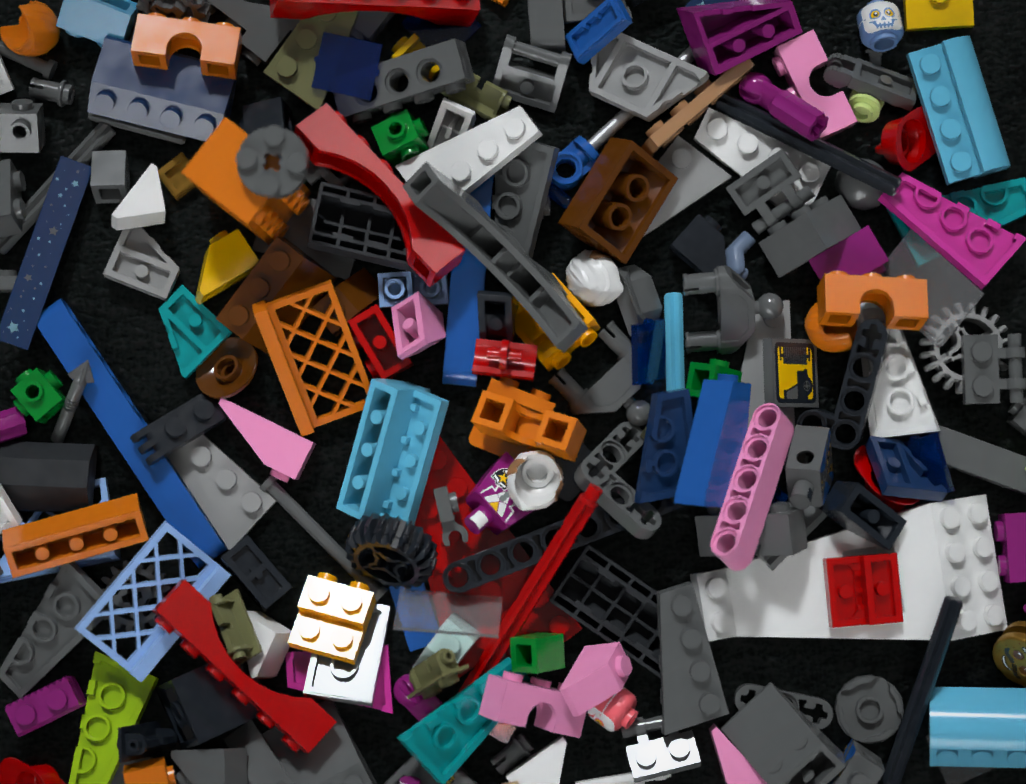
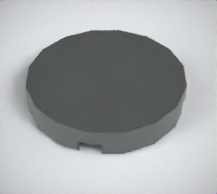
[834,675,904,744]

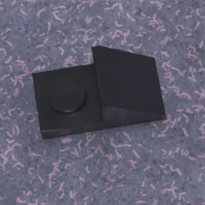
[477,290,519,343]

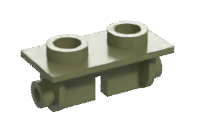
[441,73,513,120]
[209,589,263,666]
[407,648,470,700]

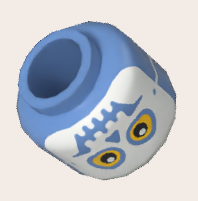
[857,0,904,52]

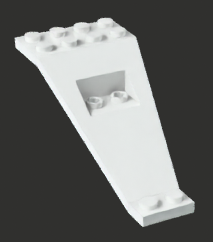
[690,494,1007,641]

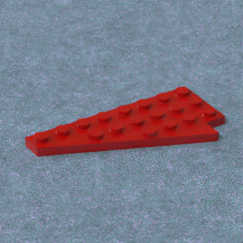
[415,436,583,678]

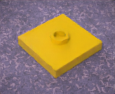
[903,0,974,31]

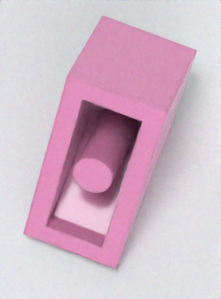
[391,291,446,360]
[559,642,633,717]

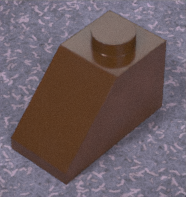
[312,267,379,337]

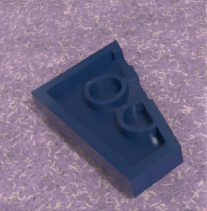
[634,388,693,504]

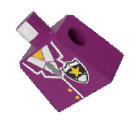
[464,451,537,535]

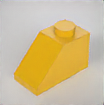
[195,229,259,305]

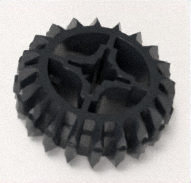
[344,513,438,590]

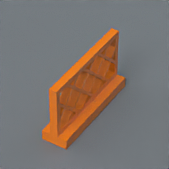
[252,279,370,437]

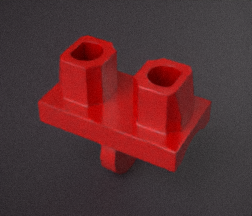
[472,338,538,381]

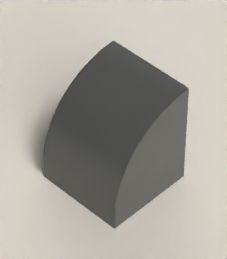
[90,150,130,204]

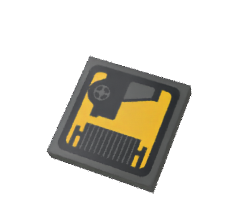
[763,338,819,408]

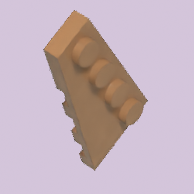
[641,59,755,157]

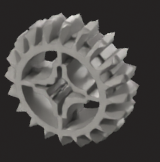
[919,302,1008,394]

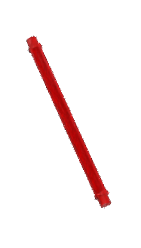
[457,483,603,694]

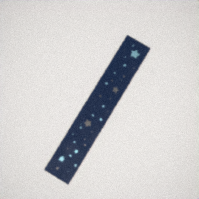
[0,156,91,350]

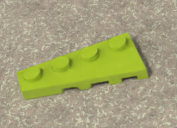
[68,651,159,784]

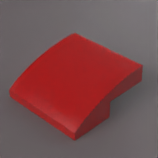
[823,552,904,628]

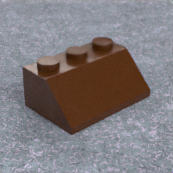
[558,137,678,264]
[216,237,338,355]

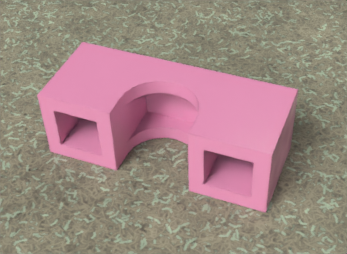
[771,29,857,140]
[478,671,587,738]

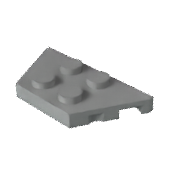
[589,33,710,122]

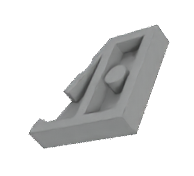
[103,227,180,301]

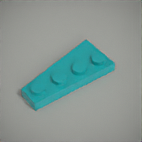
[886,177,1026,268]
[397,657,531,784]

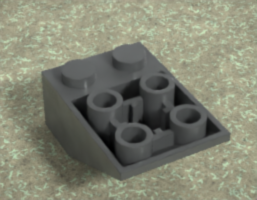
[721,682,846,784]

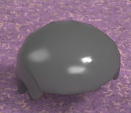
[835,158,884,211]

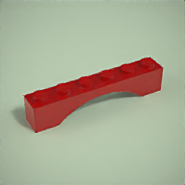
[270,0,480,26]
[294,103,466,287]
[152,579,337,753]

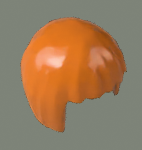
[0,0,60,57]
[804,302,857,353]

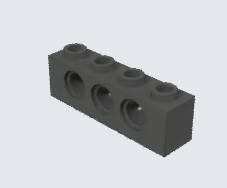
[331,38,475,124]

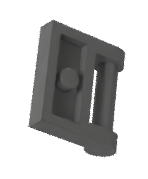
[493,34,572,113]

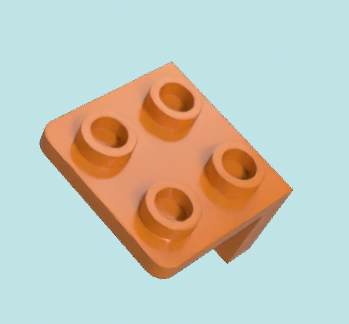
[469,377,555,460]

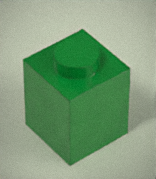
[510,632,565,674]

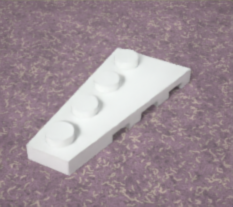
[395,106,543,194]
[693,108,831,221]
[857,302,941,438]

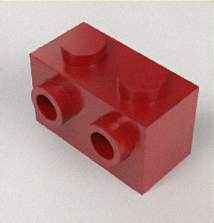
[347,304,414,379]

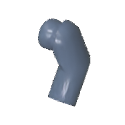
[725,231,756,280]

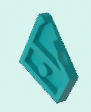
[159,285,232,380]

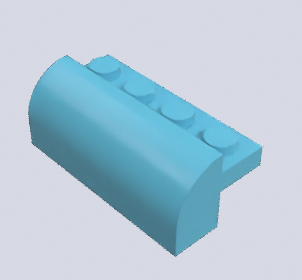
[906,36,1011,185]
[336,379,449,525]
[929,687,1026,768]

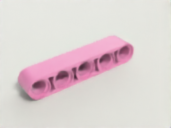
[710,403,794,571]

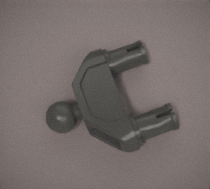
[682,266,784,355]
[548,320,650,426]

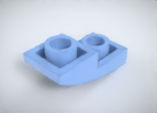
[377,271,449,308]

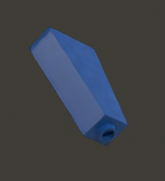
[674,374,751,507]

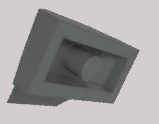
[616,264,663,336]

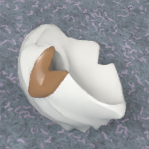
[566,249,624,307]
[507,450,564,511]

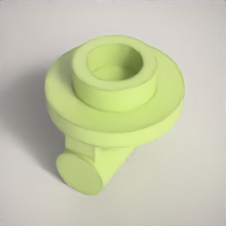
[848,89,884,123]

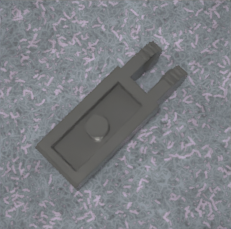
[823,53,917,111]

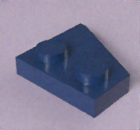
[865,436,947,502]

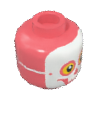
[588,687,638,732]

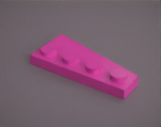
[878,172,1026,290]

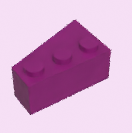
[676,0,803,76]

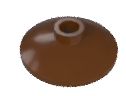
[196,337,258,399]

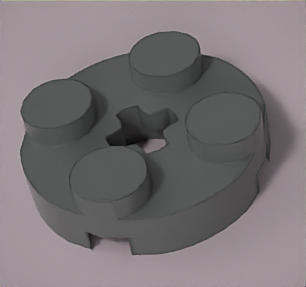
[236,125,309,199]

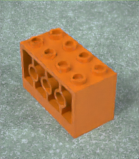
[181,117,311,245]

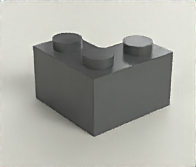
[759,195,861,278]

